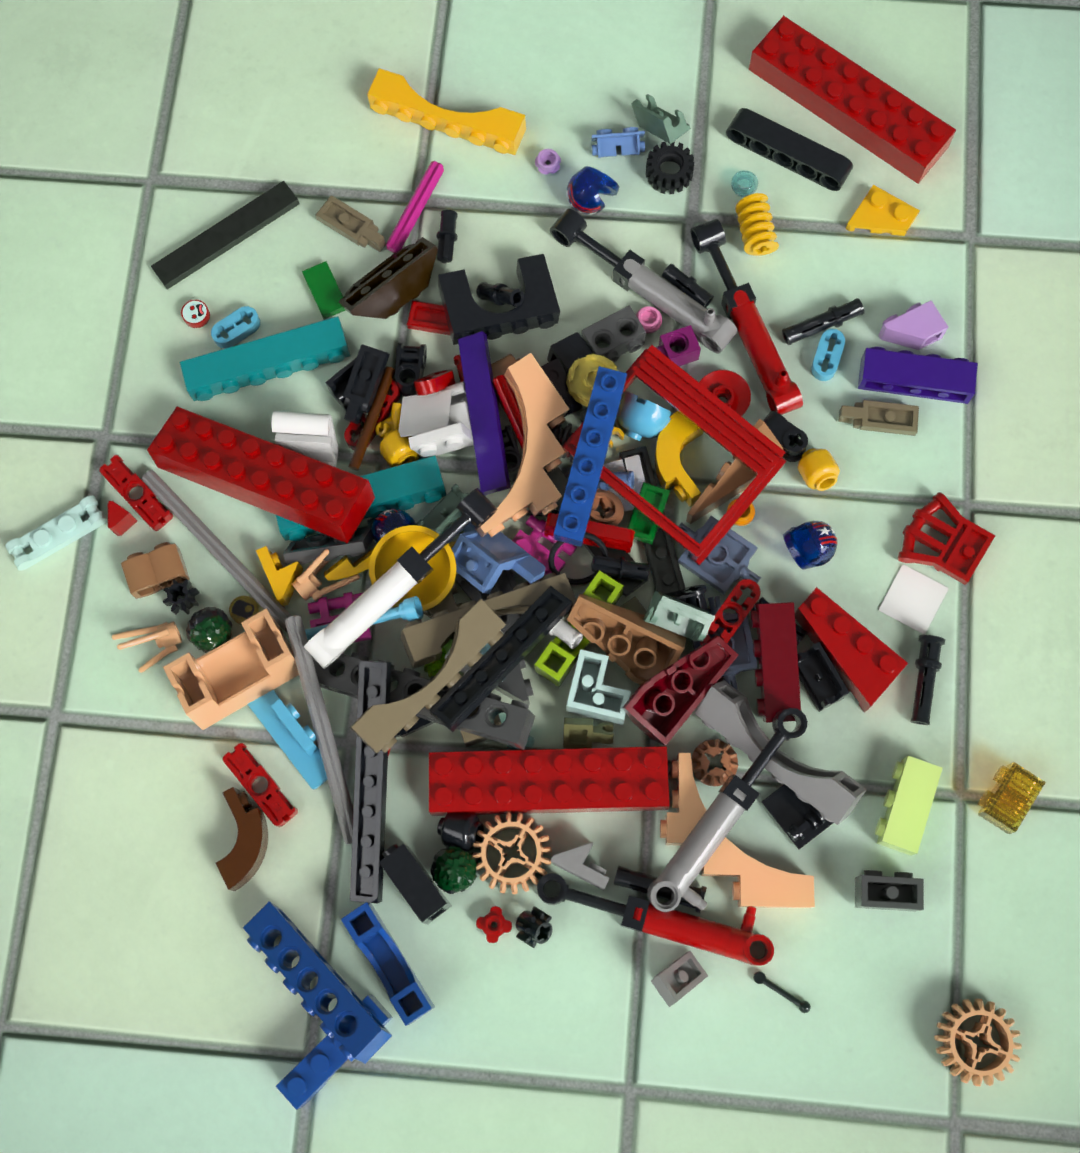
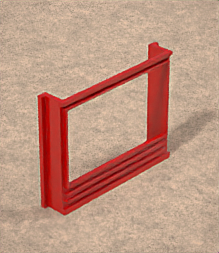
[562,345,786,566]

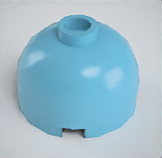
[617,391,673,441]

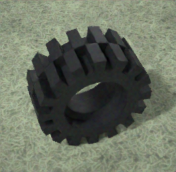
[646,141,694,194]

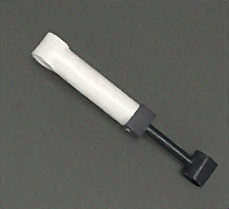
[304,488,498,669]

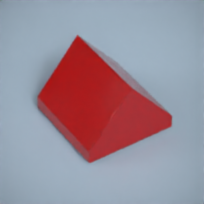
[107,501,137,536]

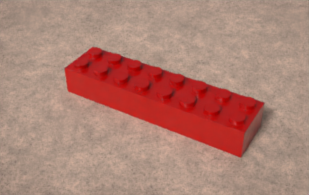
[749,15,956,184]
[147,407,375,543]
[429,746,669,816]

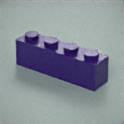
[858,347,978,404]

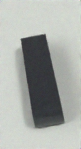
[726,108,853,191]

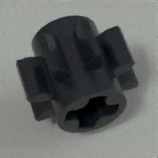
[163,579,200,615]
[516,906,553,948]

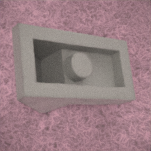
[550,842,610,891]
[651,951,708,1007]

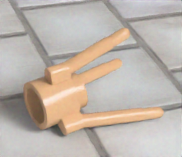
[292,549,360,601]
[112,621,182,673]

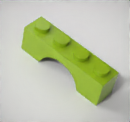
[534,570,624,687]

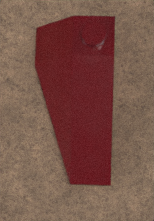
[622,635,739,746]

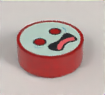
[181,300,210,328]

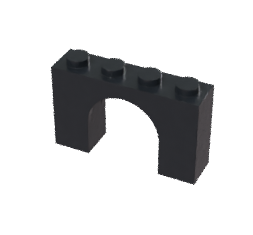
[438,254,560,345]

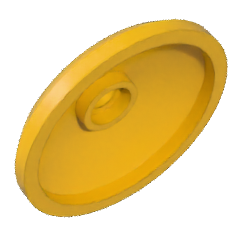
[369,525,457,611]

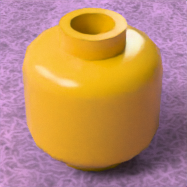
[379,429,419,468]
[797,448,840,491]

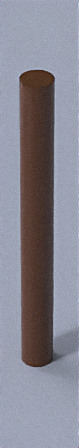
[348,366,395,471]

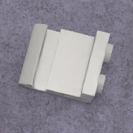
[408,382,474,458]
[271,411,339,467]

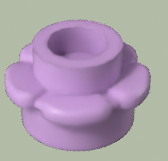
[535,149,561,175]

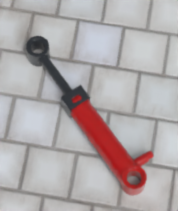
[690,219,803,415]
[537,873,774,966]

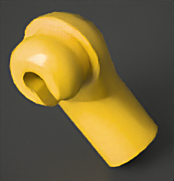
[375,403,402,438]

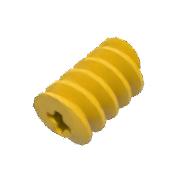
[735,193,779,256]

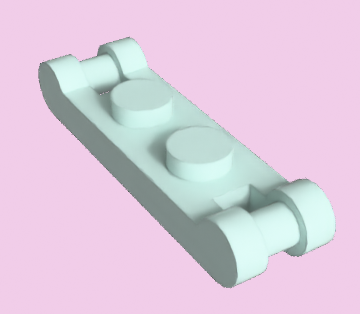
[5,495,108,571]

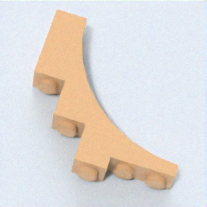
[475,353,569,538]
[660,753,815,908]

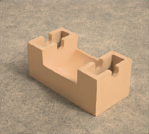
[163,608,299,730]

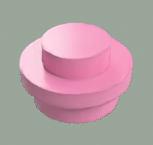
[636,306,662,333]

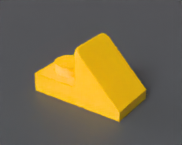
[256,546,303,607]

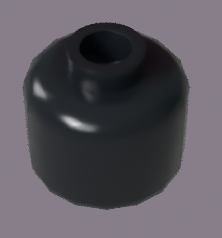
[437,813,484,851]

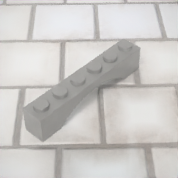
[695,680,867,825]

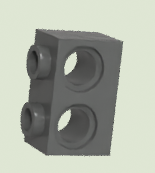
[582,305,646,362]

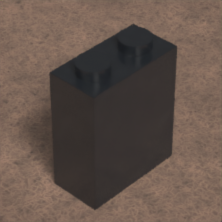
[379,844,452,924]

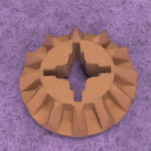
[589,489,624,526]
[691,739,738,786]

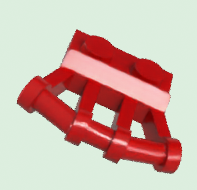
[898,492,996,585]

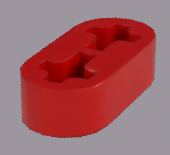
[414,369,456,396]

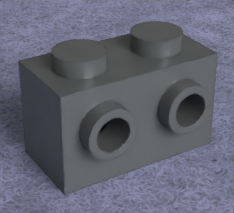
[855,870,924,912]

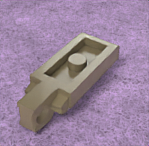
[315,196,386,252]
[838,400,919,436]

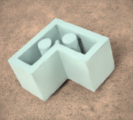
[566,649,631,725]

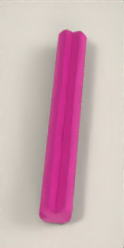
[386,161,444,253]

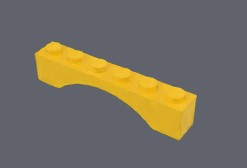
[367,68,526,155]

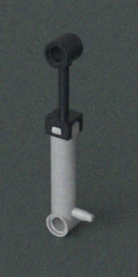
[550,209,738,354]
[647,708,808,912]

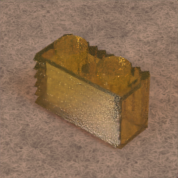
[978,762,1046,834]

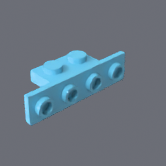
[248,690,327,790]

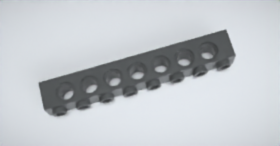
[312,652,535,750]

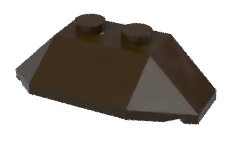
[338,237,438,319]

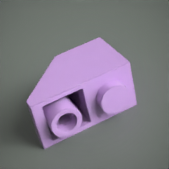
[878,300,948,350]

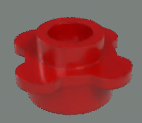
[476,906,512,943]

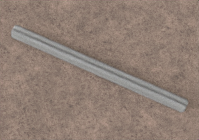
[141,470,292,632]
[285,615,353,844]

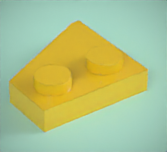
[846,185,920,236]

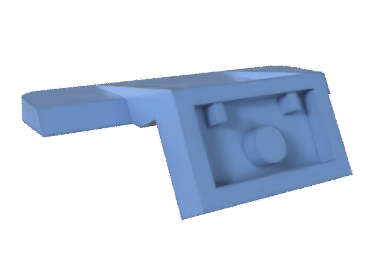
[452,523,546,594]

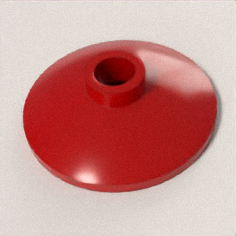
[699,370,751,417]

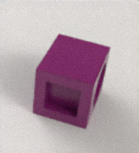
[656,325,701,366]

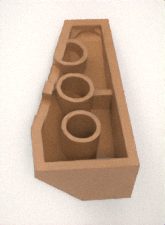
[686,419,784,524]
[567,594,686,685]

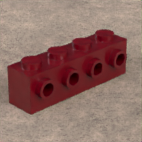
[751,602,801,723]

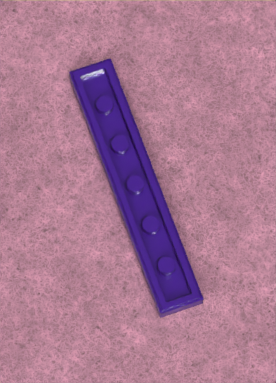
[458,331,511,496]

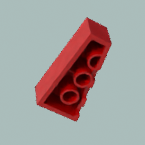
[795,587,908,713]

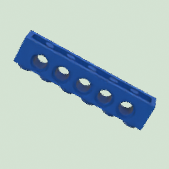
[553,366,627,547]
[243,901,392,1064]

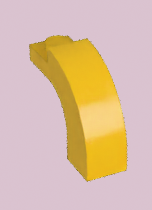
[655,410,704,507]

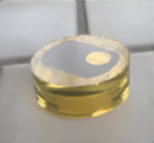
[229,595,259,625]

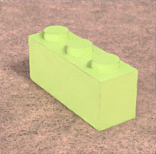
[875,756,943,856]

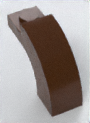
[216,787,268,891]

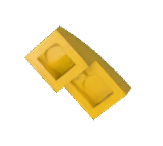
[324,547,375,581]

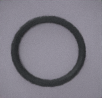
[548,533,608,585]

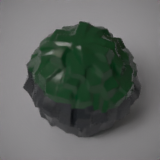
[186,607,232,653]
[430,844,478,894]

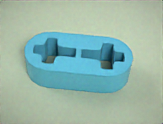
[211,306,260,349]
[811,329,845,381]

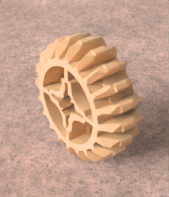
[472,812,552,894]
[934,998,1022,1086]

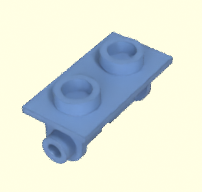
[591,127,645,158]

